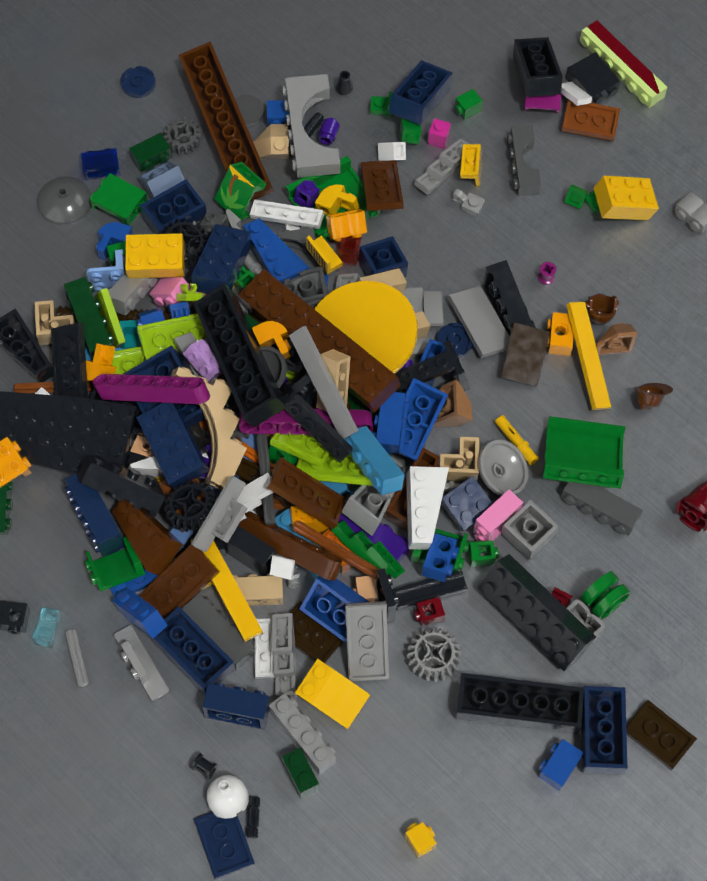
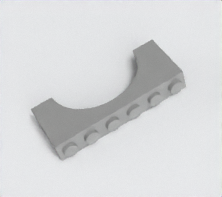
[282,74,340,178]

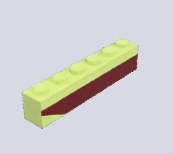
[580,20,667,108]

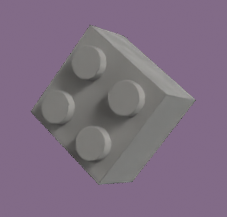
[501,500,559,560]

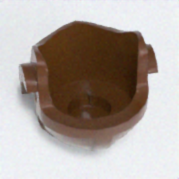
[585,293,619,325]

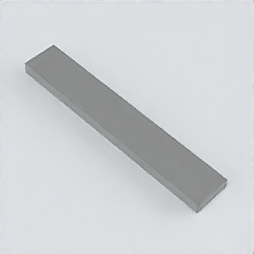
[289,326,359,439]

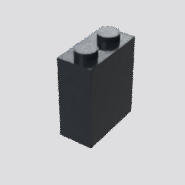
[565,52,620,104]
[225,525,276,576]

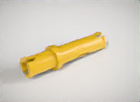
[495,415,539,466]

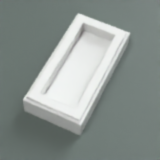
[561,82,592,106]

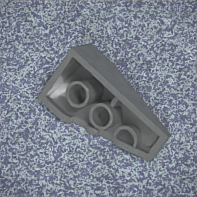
[283,266,329,303]

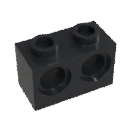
[0,601,30,634]

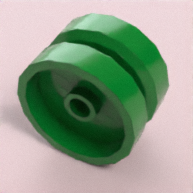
[580,571,632,620]

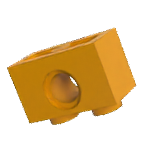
[547,312,574,356]

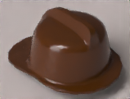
[634,383,673,410]

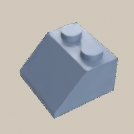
[136,161,185,199]

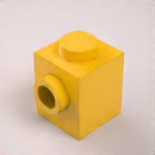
[405,822,437,858]

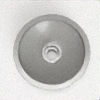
[478,440,528,496]

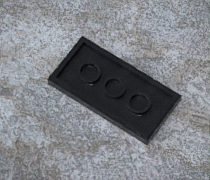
[51,322,88,398]

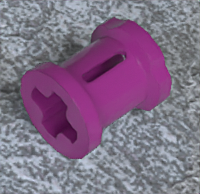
[538,262,557,285]

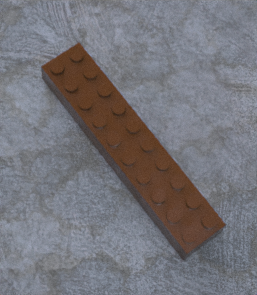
[179,41,274,202]
[238,269,401,413]

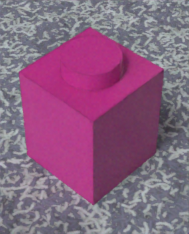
[428,118,451,149]

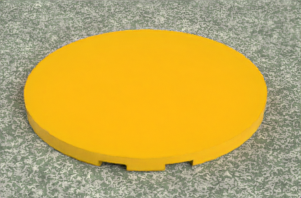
[315,281,418,374]

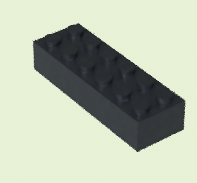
[478,554,596,671]
[456,673,584,734]

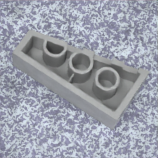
[342,456,406,536]

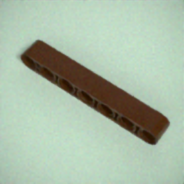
[238,511,342,581]

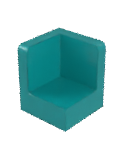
[120,320,140,349]

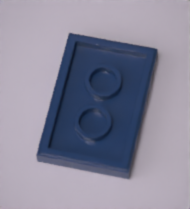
[194,812,255,880]

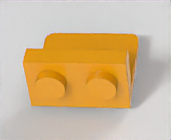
[0,437,32,488]

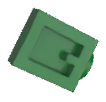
[370,92,393,116]

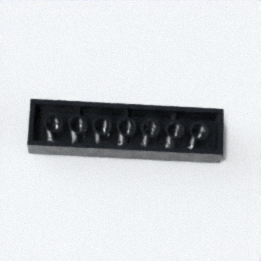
[193,283,287,428]

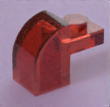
[339,236,361,266]

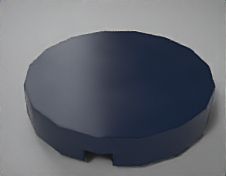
[121,66,156,98]
[437,323,473,358]

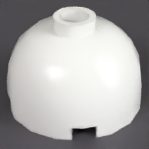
[207,775,249,819]

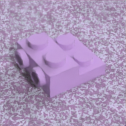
[183,338,224,382]

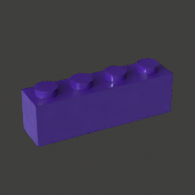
[338,500,410,563]

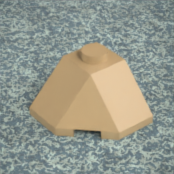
[253,124,289,160]

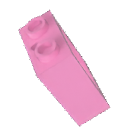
[473,489,523,542]

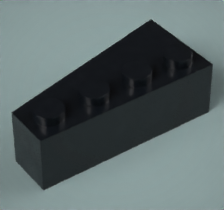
[483,260,536,336]

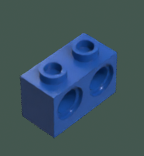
[422,533,460,582]

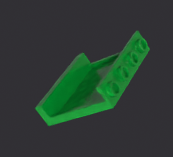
[286,156,381,242]
[543,416,626,489]

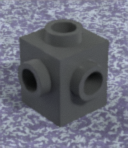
[200,213,230,239]

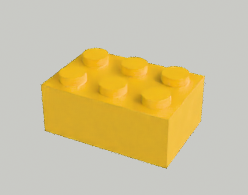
[593,175,659,220]
[126,234,184,278]

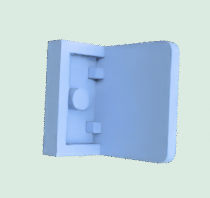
[86,250,126,291]

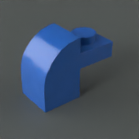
[96,222,133,261]

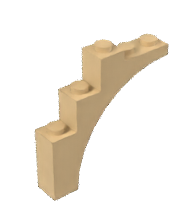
[170,367,247,491]

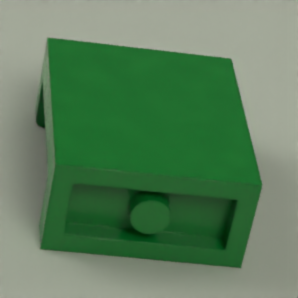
[90,173,148,226]
[411,528,470,573]

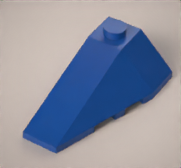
[398,378,448,461]

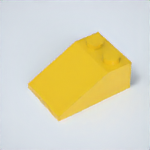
[295,659,371,729]

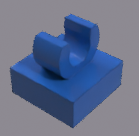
[168,301,190,319]

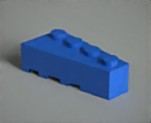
[243,218,309,284]

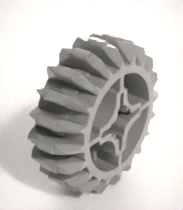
[407,627,462,682]

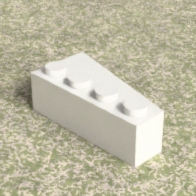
[406,466,449,550]

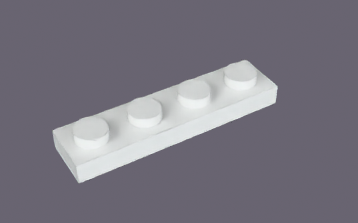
[249,199,324,229]

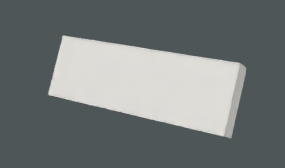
[254,618,275,679]

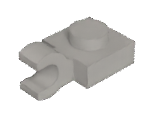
[452,189,485,217]

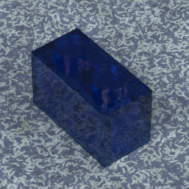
[81,148,121,181]

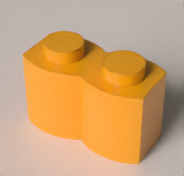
[326,209,367,242]

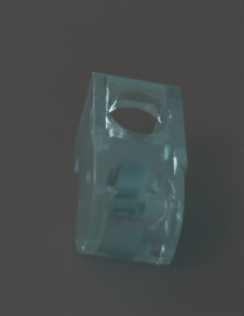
[32,607,60,648]

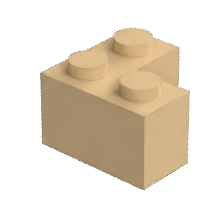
[35,300,75,345]
[439,437,479,482]

